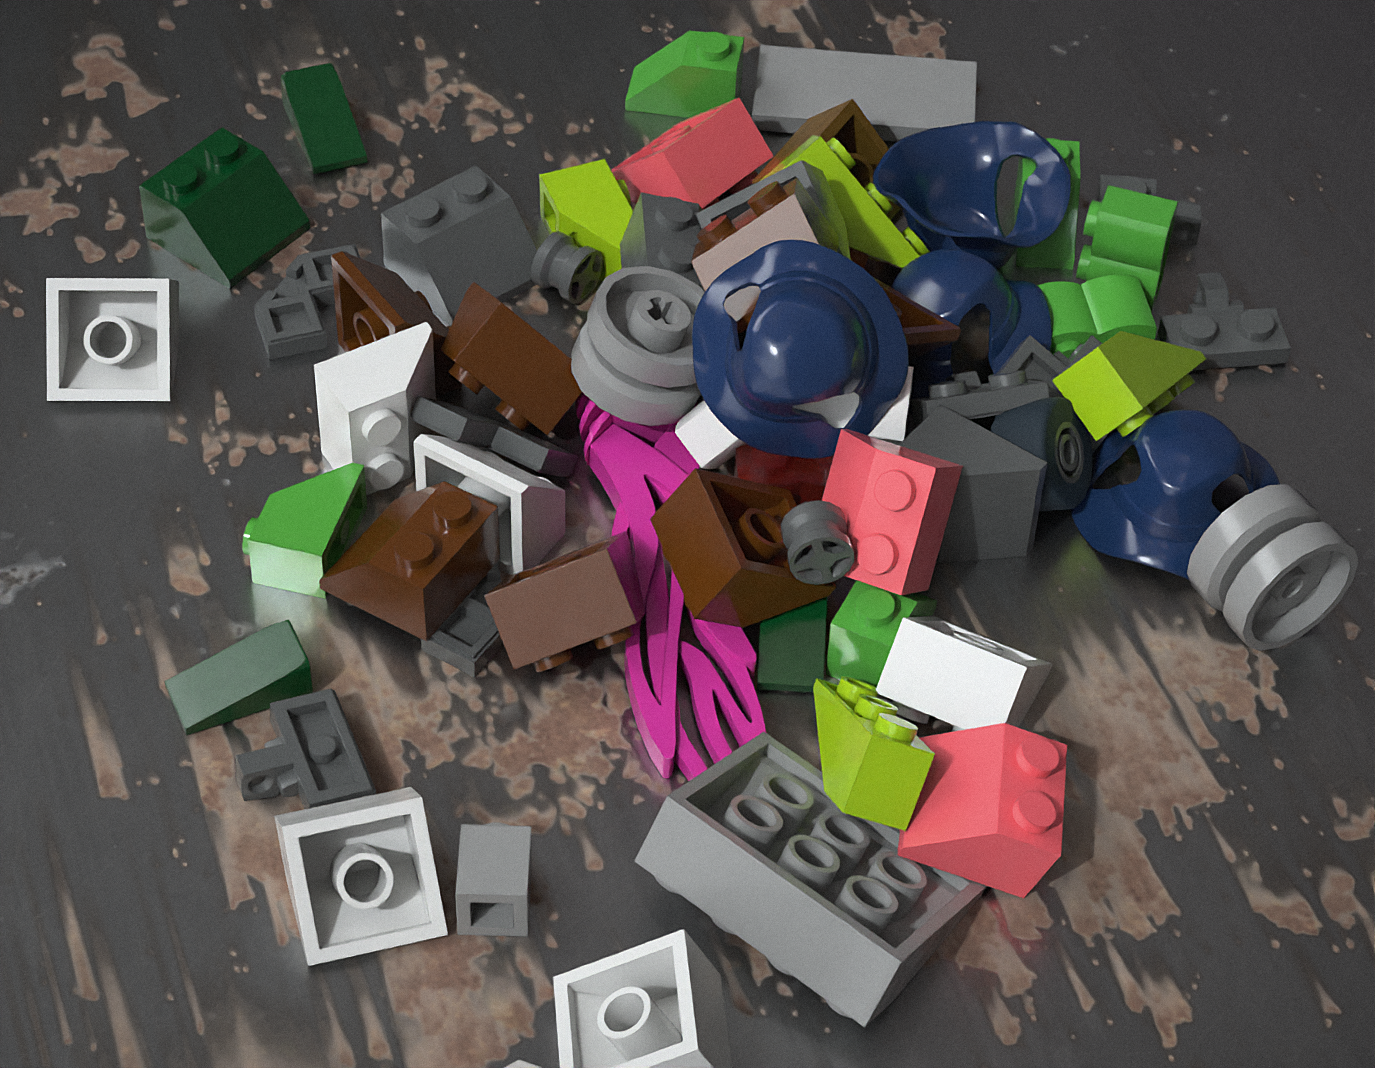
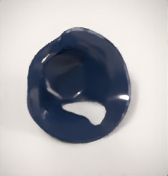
[873,121,1071,269]
[692,240,909,458]
[891,249,1052,414]
[1070,410,1280,580]

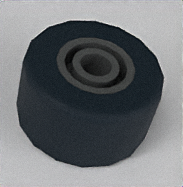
[990,397,1093,512]

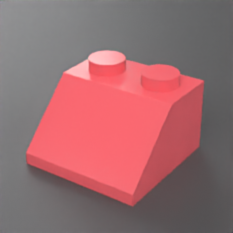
[611,97,773,210]
[822,429,963,595]
[897,723,1067,898]

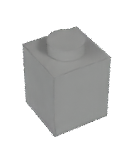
[455,822,532,937]

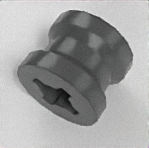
[531,231,603,304]
[781,500,854,585]

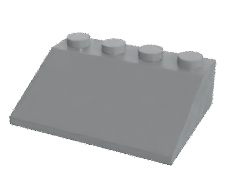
[635,732,987,1027]

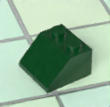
[139,127,311,289]

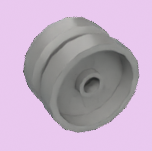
[571,266,705,426]
[1187,484,1359,651]

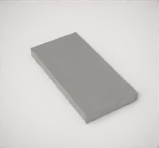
[752,45,977,142]

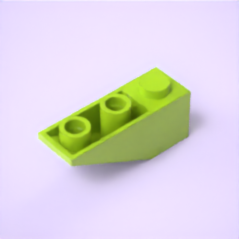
[760,135,929,268]
[539,159,633,281]
[1052,331,1206,441]
[813,676,935,831]

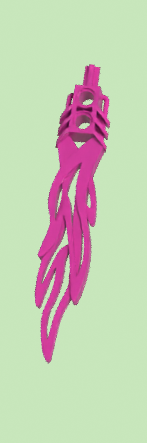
[575,392,766,781]

